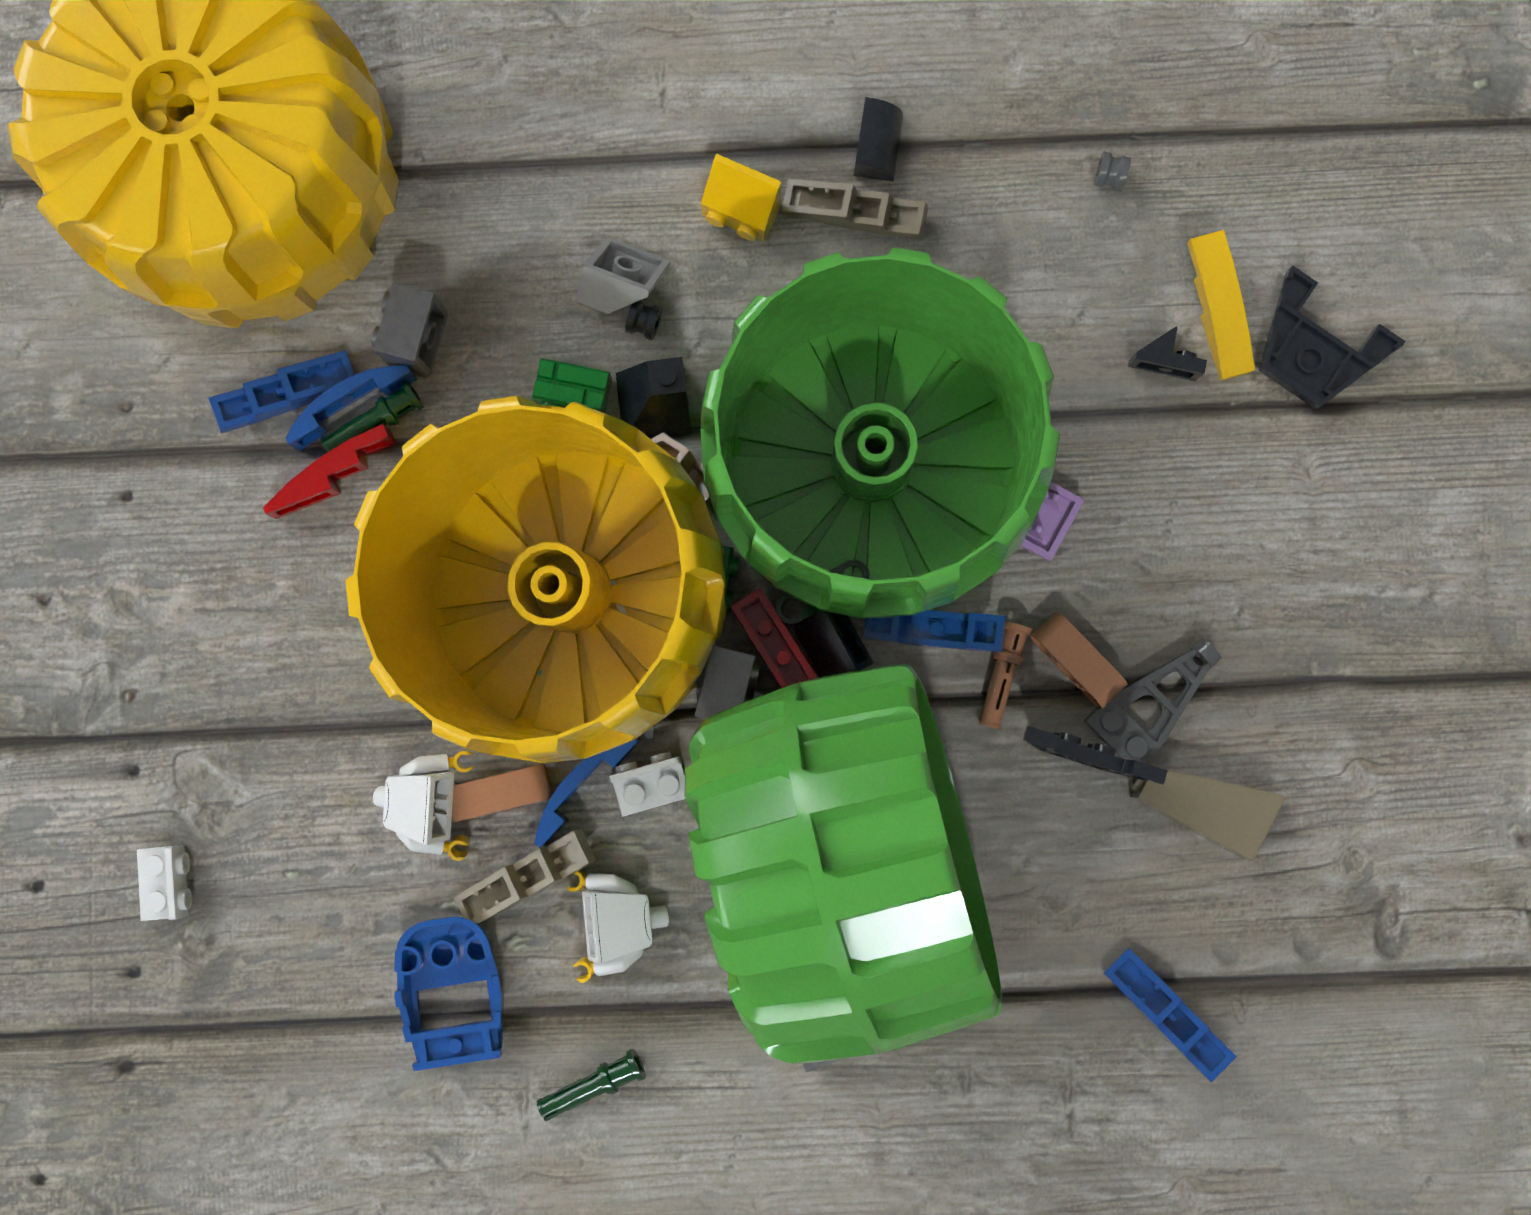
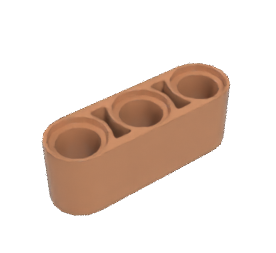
[1030,612,1128,710]
[452,764,552,823]

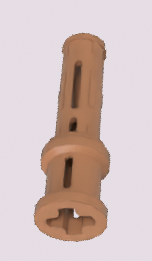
[978,621,1032,730]

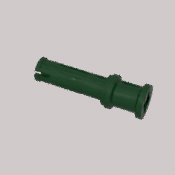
[320,381,424,453]
[537,1049,646,1122]

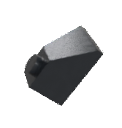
[615,357,692,439]

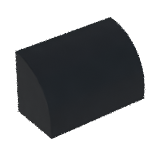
[853,97,903,182]
[793,610,874,678]

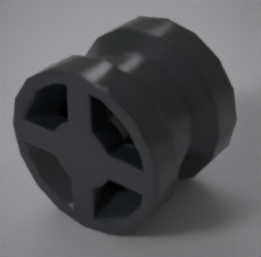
[625,300,662,340]

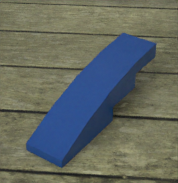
[208,350,355,434]
[1104,948,1237,1083]

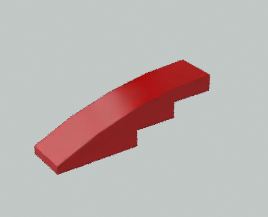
[263,424,396,519]

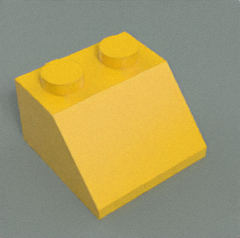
[701,154,781,242]

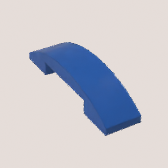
[285,366,418,451]
[863,610,1006,652]
[535,738,640,848]

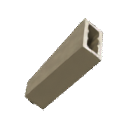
[1130,769,1286,861]

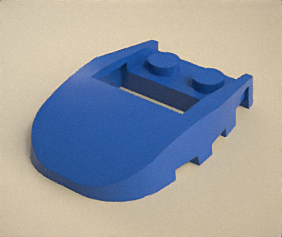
[394,917,504,1071]

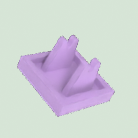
[1020,482,1085,562]

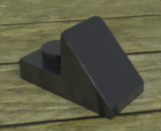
[1128,326,1207,381]

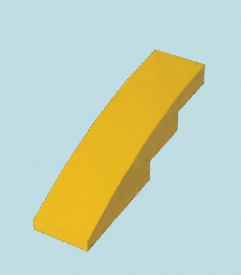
[1187,229,1255,381]

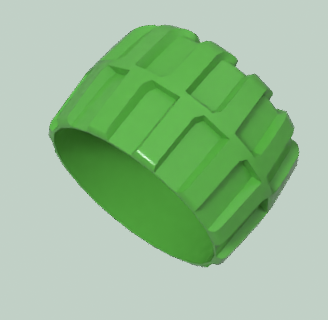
[701,247,1060,618]
[684,664,1002,1064]

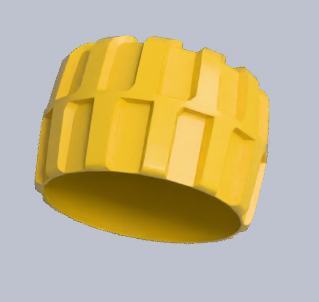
[7,0,399,328]
[345,395,727,763]

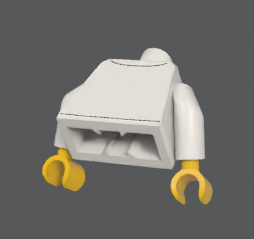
[373,750,475,861]
[566,870,669,983]

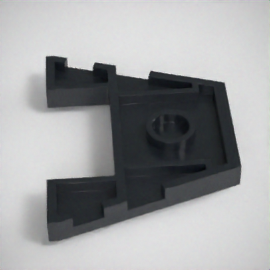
[1258,265,1406,409]
[1023,726,1168,785]

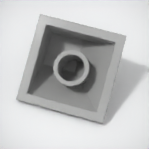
[576,236,671,314]

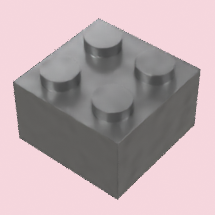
[372,283,448,377]
[695,645,761,719]

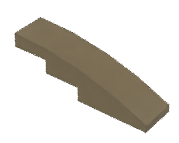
[781,178,929,239]
[454,829,596,925]

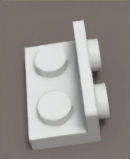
[609,751,685,817]
[137,845,192,921]

